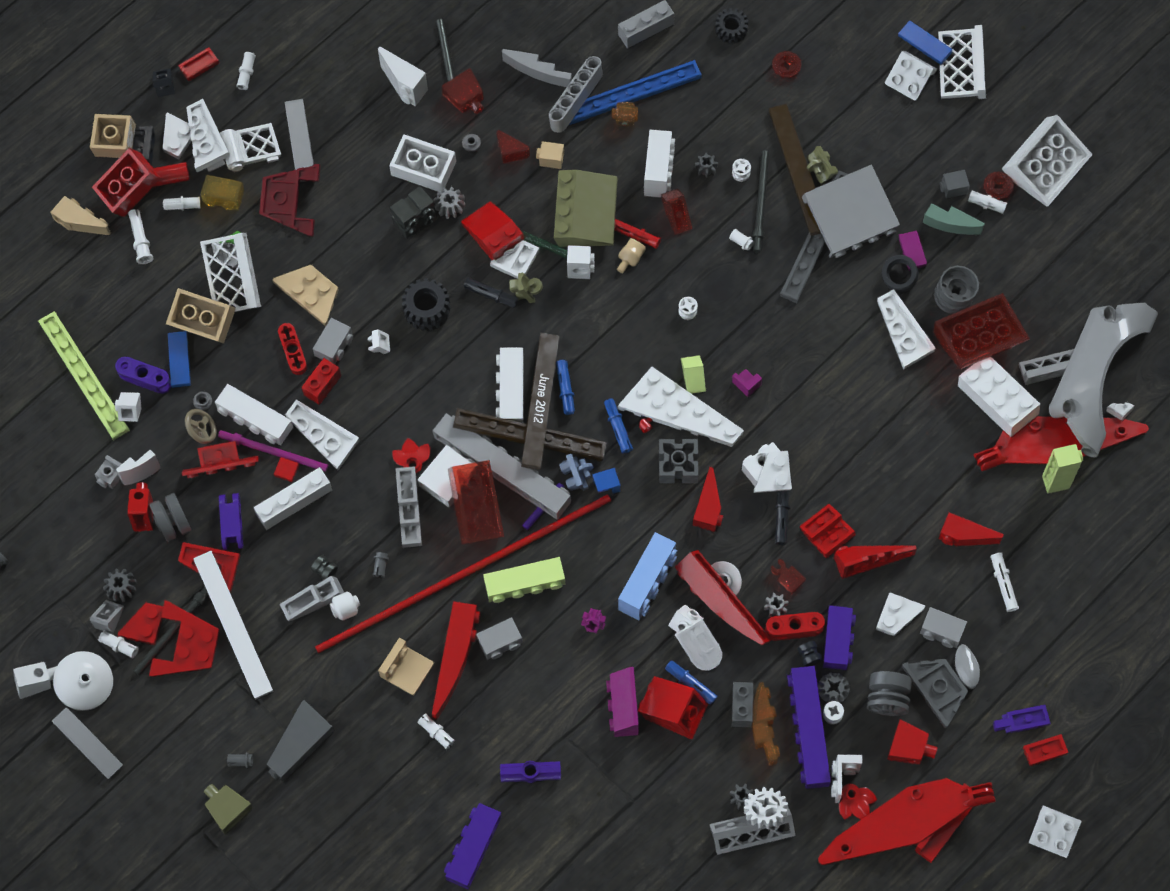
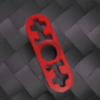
[278,323,307,375]

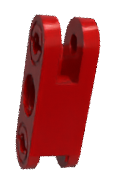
[765,612,825,641]

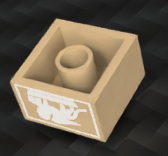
[90,114,136,158]

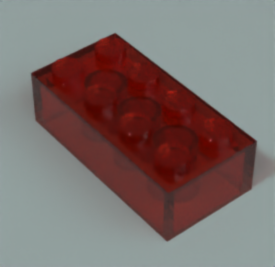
[447,460,504,545]

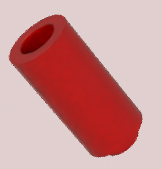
[153,162,190,187]

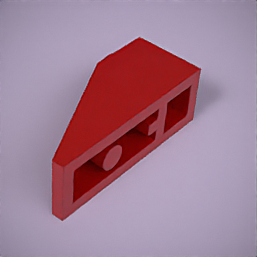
[693,467,723,532]
[939,512,1004,546]

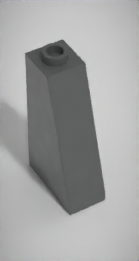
[267,700,334,782]

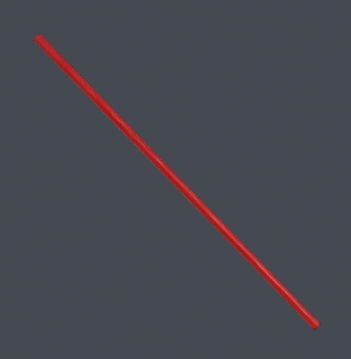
[315,494,611,654]

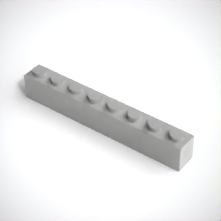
[433,413,571,520]

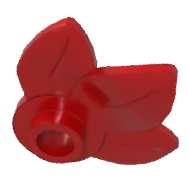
[392,438,430,473]
[839,784,877,819]

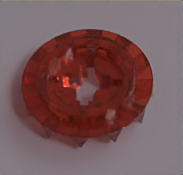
[772,51,801,78]
[983,172,1014,200]

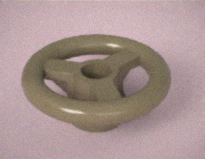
[185,409,217,444]

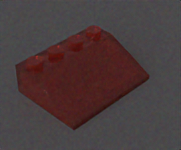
[934,293,1030,369]

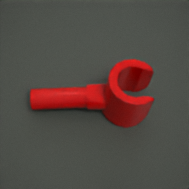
[639,418,652,433]

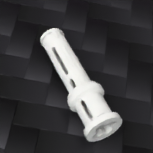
[128,209,153,264]

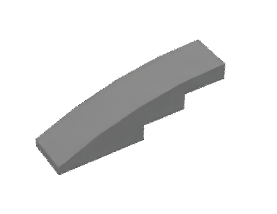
[502,49,572,87]
[396,467,422,548]
[52,707,122,779]

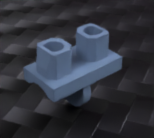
[559,454,593,491]

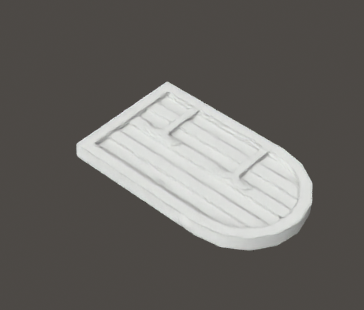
[675,618,722,670]

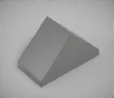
[90,600,124,634]

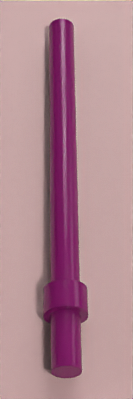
[218,430,328,472]

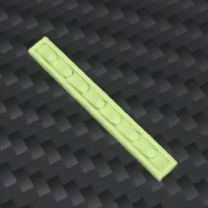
[38,311,130,440]

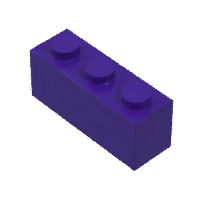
[823,606,856,670]

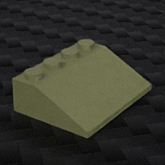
[554,170,618,247]

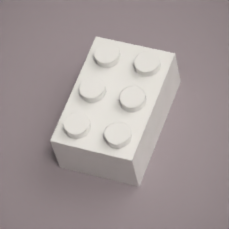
[644,130,675,198]
[389,135,456,193]

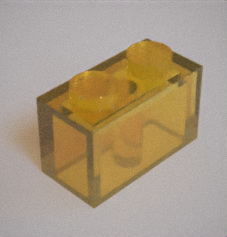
[201,175,244,210]

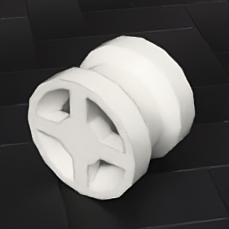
[732,159,751,182]
[679,297,698,320]
[823,701,844,724]

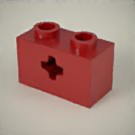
[302,358,341,405]

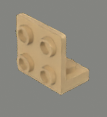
[378,638,434,696]

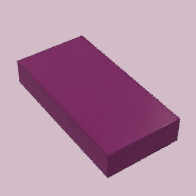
[898,231,927,270]

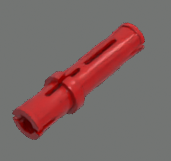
[614,219,661,249]

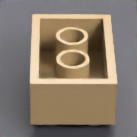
[166,288,236,343]

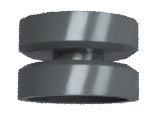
[149,493,192,543]

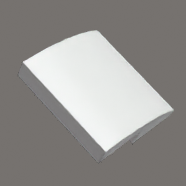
[116,450,161,485]

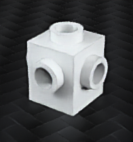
[668,605,704,633]

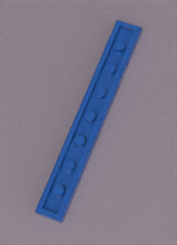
[569,60,702,125]

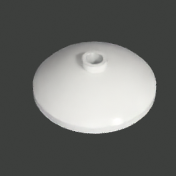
[53,651,113,711]

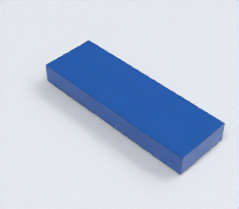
[898,21,953,65]
[168,331,191,388]

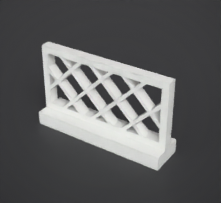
[939,25,986,99]
[200,233,261,312]

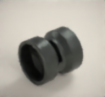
[311,555,338,580]

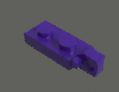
[993,705,1051,733]

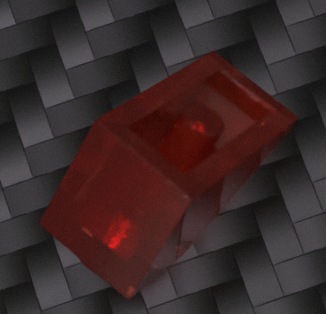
[661,189,693,235]

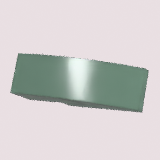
[923,204,985,235]

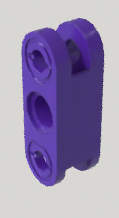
[115,357,171,394]
[219,493,243,550]

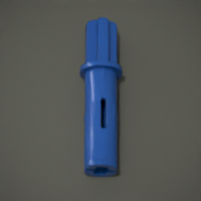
[555,360,575,415]
[604,398,633,454]
[665,661,718,705]

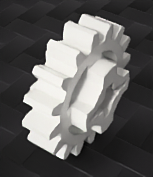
[744,787,788,829]

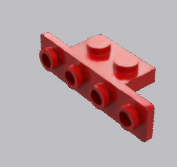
[182,440,259,478]

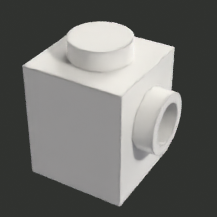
[115,392,141,422]

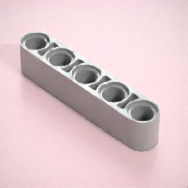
[549,56,603,133]
[285,99,314,182]

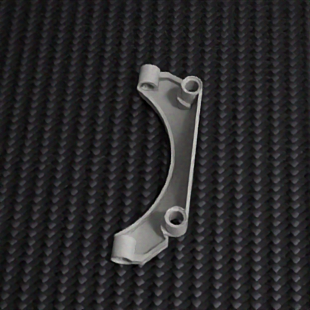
[1049,303,1158,458]

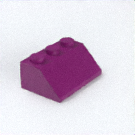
[606,667,638,737]

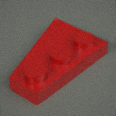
[178,542,240,592]

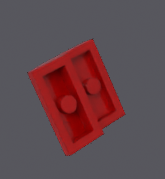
[799,504,856,558]

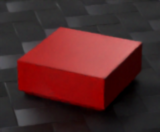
[274,457,299,482]

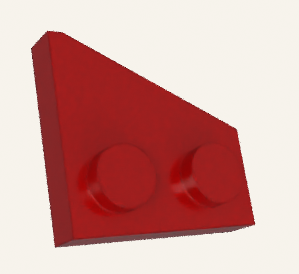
[118,603,163,645]

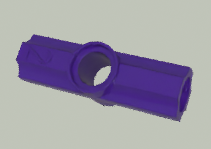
[500,761,561,783]

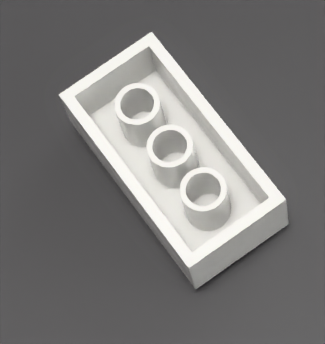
[958,353,1040,437]

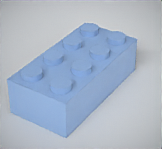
[618,532,678,620]

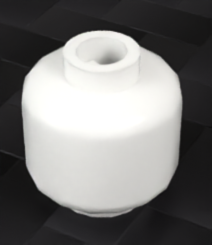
[330,592,360,620]

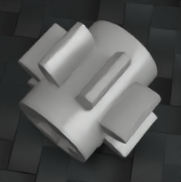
[764,593,789,617]

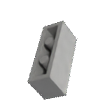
[618,0,674,49]

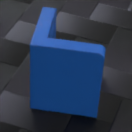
[592,468,620,494]

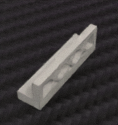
[1018,349,1074,385]
[709,808,796,855]

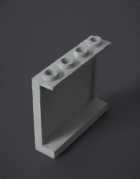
[802,164,900,258]

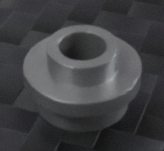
[462,134,481,152]
[193,392,212,410]

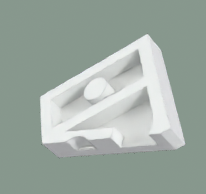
[163,113,191,159]
[490,240,539,279]

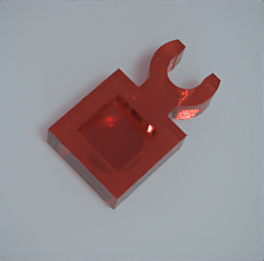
[771,559,806,594]

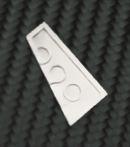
[187,99,230,172]
[877,289,936,370]
[285,400,360,470]

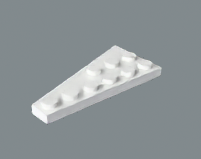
[617,367,744,447]

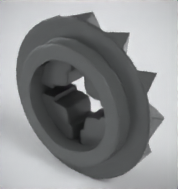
[818,672,850,703]

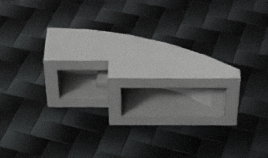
[280,576,344,621]

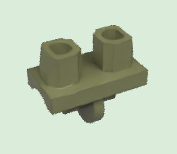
[806,146,838,184]
[509,272,543,303]

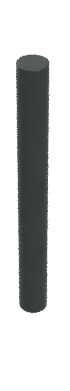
[436,19,455,86]

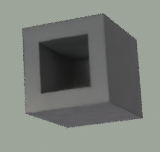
[940,170,970,198]

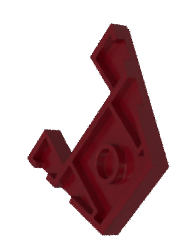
[259,164,321,237]

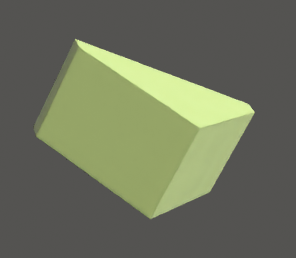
[681,356,706,394]

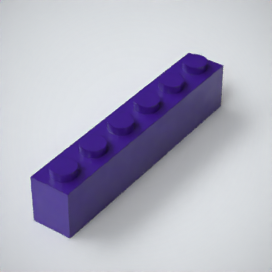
[787,666,831,789]

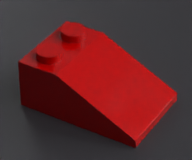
[461,201,524,260]

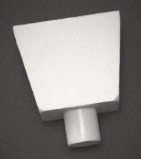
[13,662,57,699]

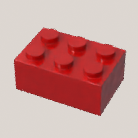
[92,148,161,217]

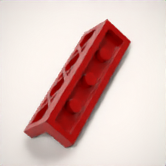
[915,783,973,863]

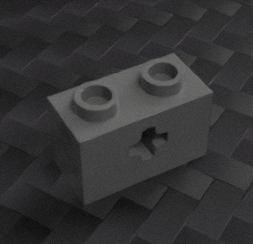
[732,682,753,727]

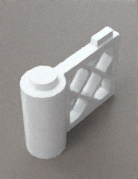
[220,123,281,172]

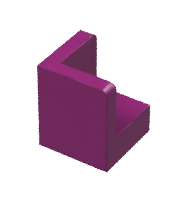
[732,369,762,397]

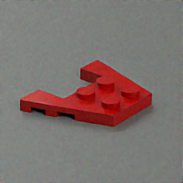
[149,600,220,677]

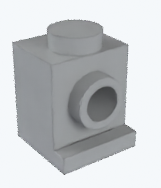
[95,455,122,489]

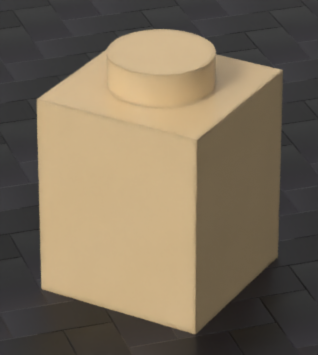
[536,142,564,169]

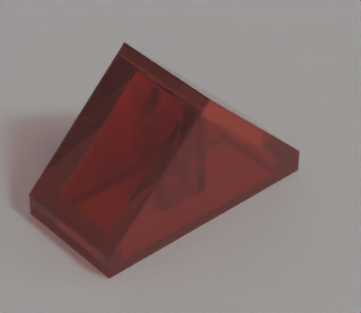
[496,130,530,163]

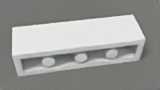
[496,348,523,423]
[215,384,293,445]
[254,467,332,530]

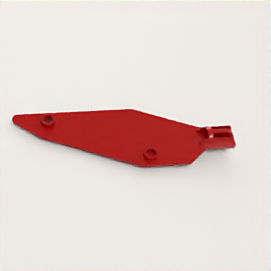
[974,416,1149,472]
[818,778,996,865]

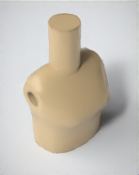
[617,238,646,273]

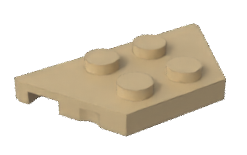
[273,265,338,326]

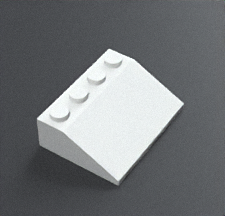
[1002,115,1092,206]

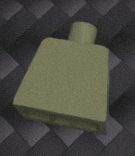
[204,784,253,834]

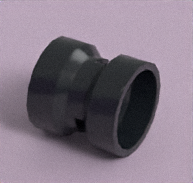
[797,641,823,667]

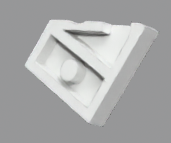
[754,451,792,493]
[876,593,925,636]

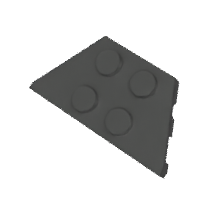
[901,659,968,729]

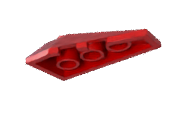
[834,545,917,579]

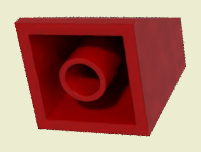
[638,676,708,739]

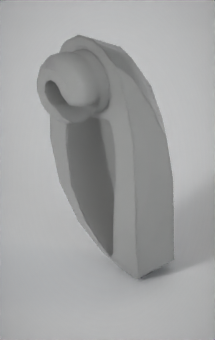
[955,644,980,689]

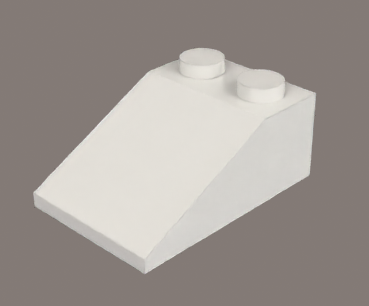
[378,47,428,106]

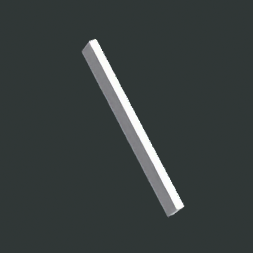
[193,551,273,699]

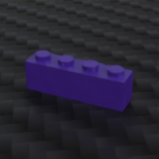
[444,803,502,890]

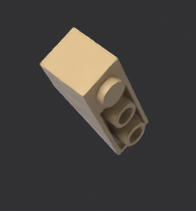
[51,196,111,235]

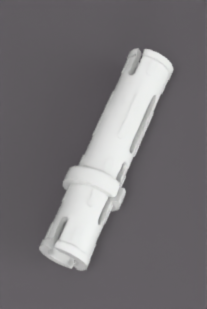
[990,553,1019,612]

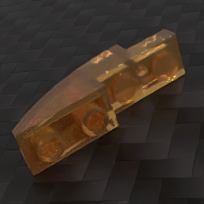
[752,682,780,766]

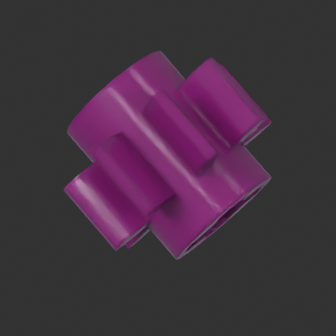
[581,608,606,634]

